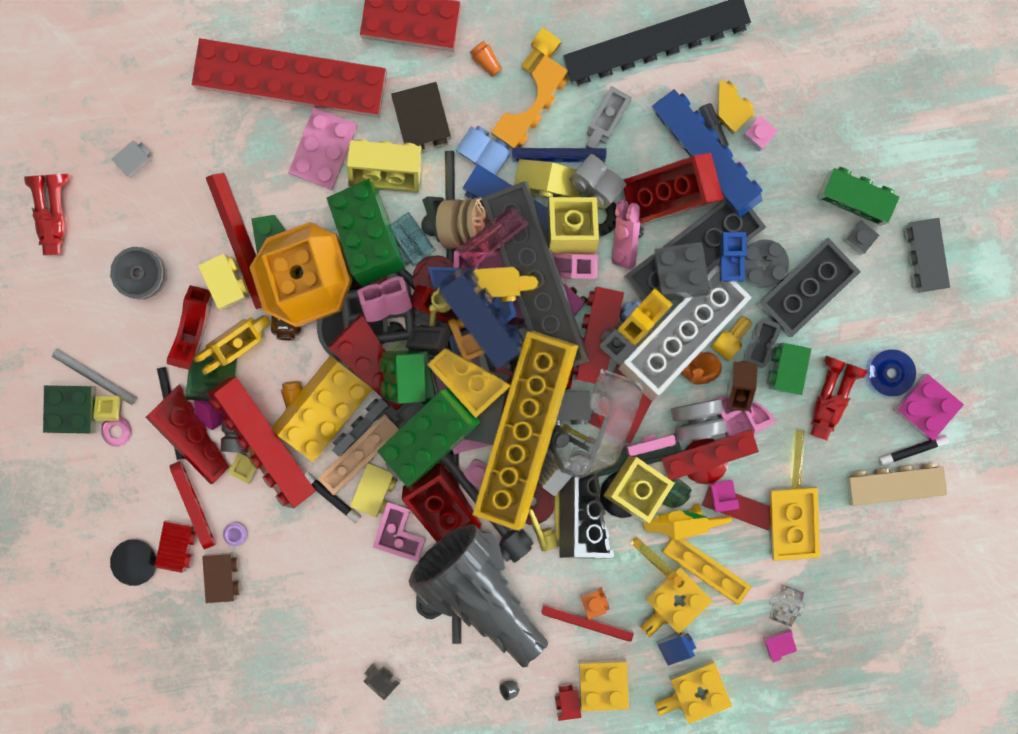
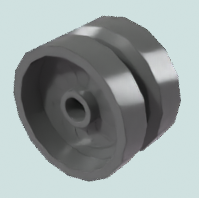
[110,247,167,300]

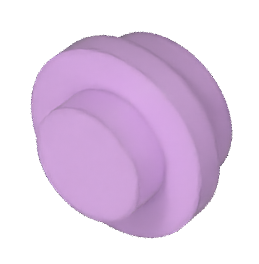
[223,523,247,546]

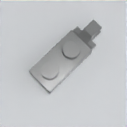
[586,86,632,151]

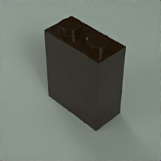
[391,82,451,151]

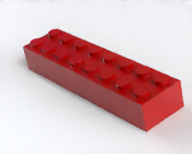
[191,38,387,118]

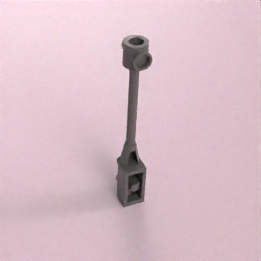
[396,402,534,563]

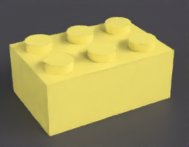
[347,139,421,192]

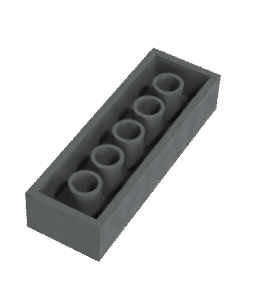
[624,200,766,301]

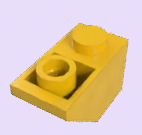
[717,79,755,135]

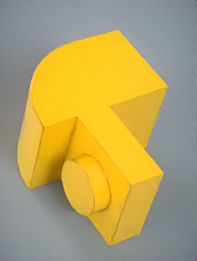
[617,289,673,346]

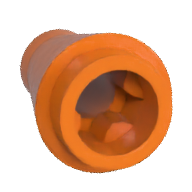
[469,41,502,77]

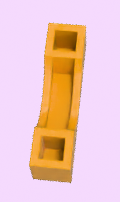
[491,55,569,150]

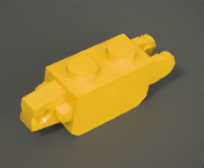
[474,267,539,302]
[194,315,271,375]

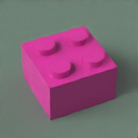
[893,374,964,441]

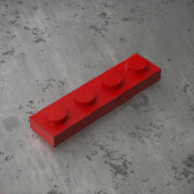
[661,429,759,480]

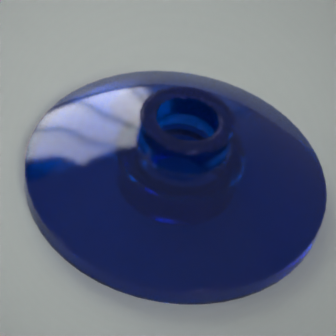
[869,349,916,396]

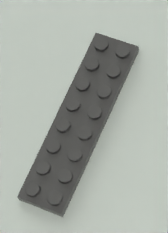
[482,181,590,368]

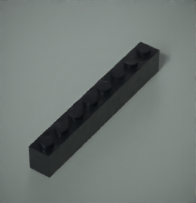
[563,0,751,87]

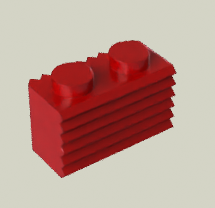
[155,520,197,573]

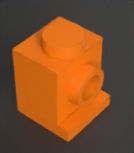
[580,587,610,619]

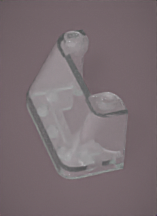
[564,369,643,478]

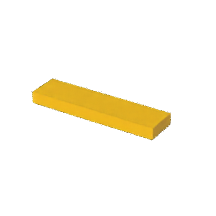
[661,539,752,606]

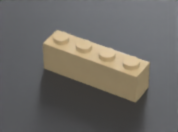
[847,462,947,506]

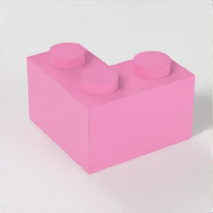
[373,501,426,562]

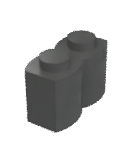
[744,318,780,368]

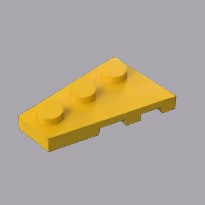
[427,348,511,418]

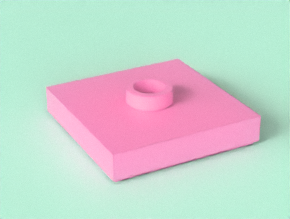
[625,434,676,456]

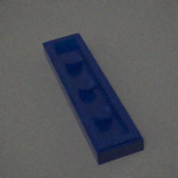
[512,148,607,162]

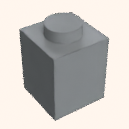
[112,141,152,179]

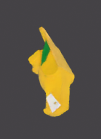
[642,504,732,540]

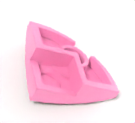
[713,396,776,437]

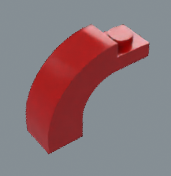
[166,285,212,370]

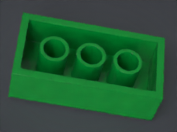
[326,179,405,287]
[377,388,481,487]

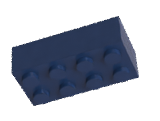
[439,266,522,369]

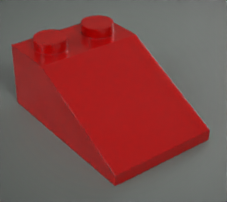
[402,462,482,542]

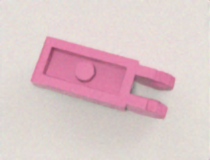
[612,200,640,269]

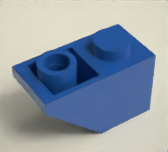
[656,631,696,665]

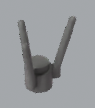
[548,425,591,473]

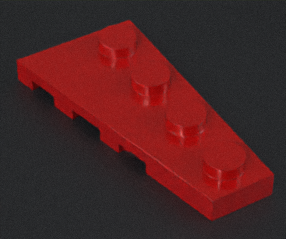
[145,384,229,485]

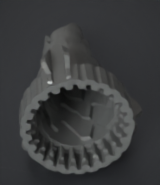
[409,524,548,667]

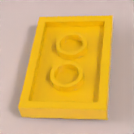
[769,486,820,561]

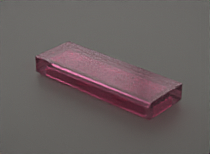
[457,206,529,268]

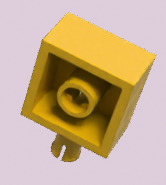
[640,565,713,637]
[654,660,733,724]

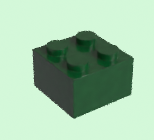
[43,385,96,434]

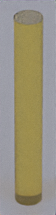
[792,430,805,488]
[631,537,685,588]

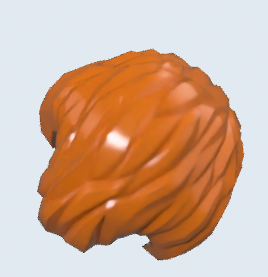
[680,352,722,385]

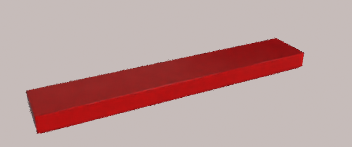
[206,173,262,310]

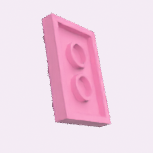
[288,107,358,190]

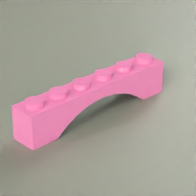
[454,249,599,279]

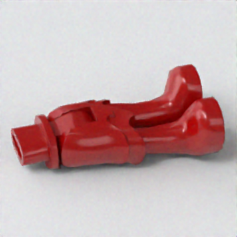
[24,174,69,255]
[810,356,868,441]

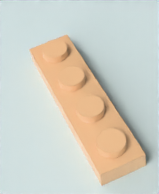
[317,413,400,496]

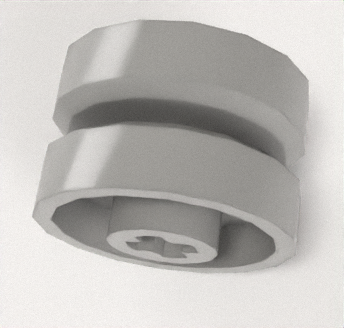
[671,399,727,441]

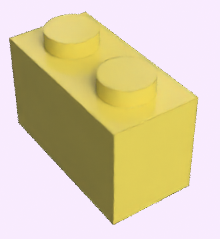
[350,462,397,517]

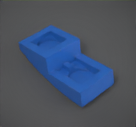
[719,232,747,282]

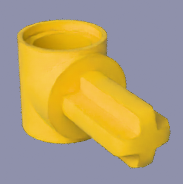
[521,27,562,73]
[711,316,753,361]

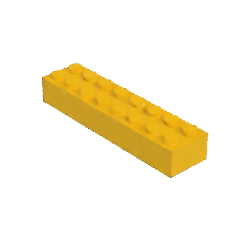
[473,331,579,530]

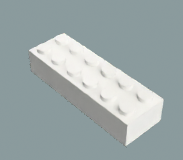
[618,265,752,401]

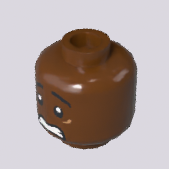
[271,315,301,341]

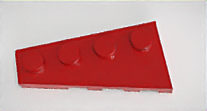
[328,313,404,411]

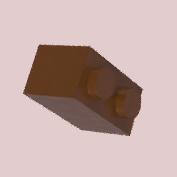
[726,361,758,412]
[202,552,240,603]

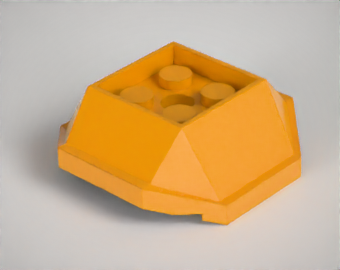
[250,222,353,327]

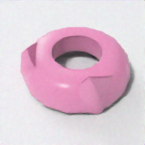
[101,416,132,446]

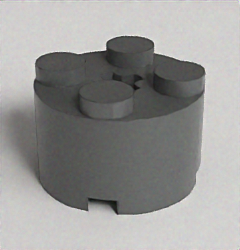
[744,239,789,288]

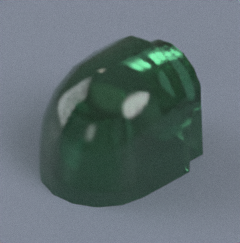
[662,478,692,508]

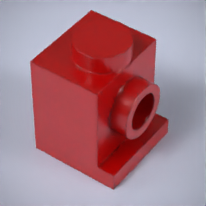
[555,684,582,721]

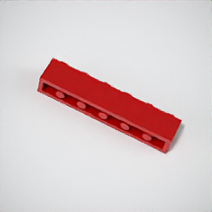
[207,376,316,508]

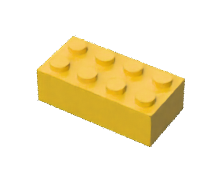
[272,355,372,462]

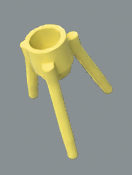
[429,287,451,327]
[528,492,560,551]

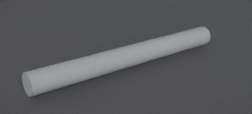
[52,349,137,405]

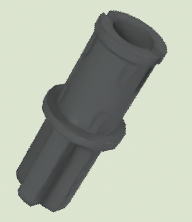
[699,103,729,147]

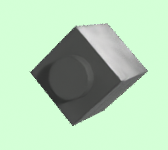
[843,220,879,255]

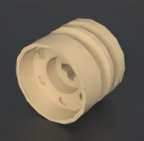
[436,197,493,249]

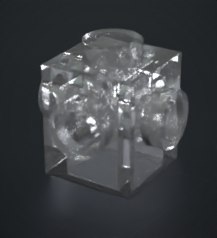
[769,584,805,627]

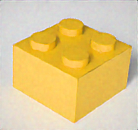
[579,659,629,711]

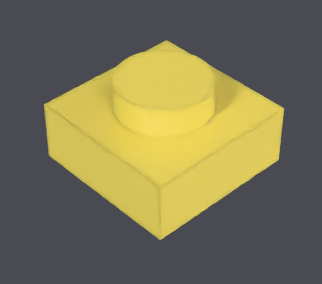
[93,396,121,422]
[228,452,257,484]

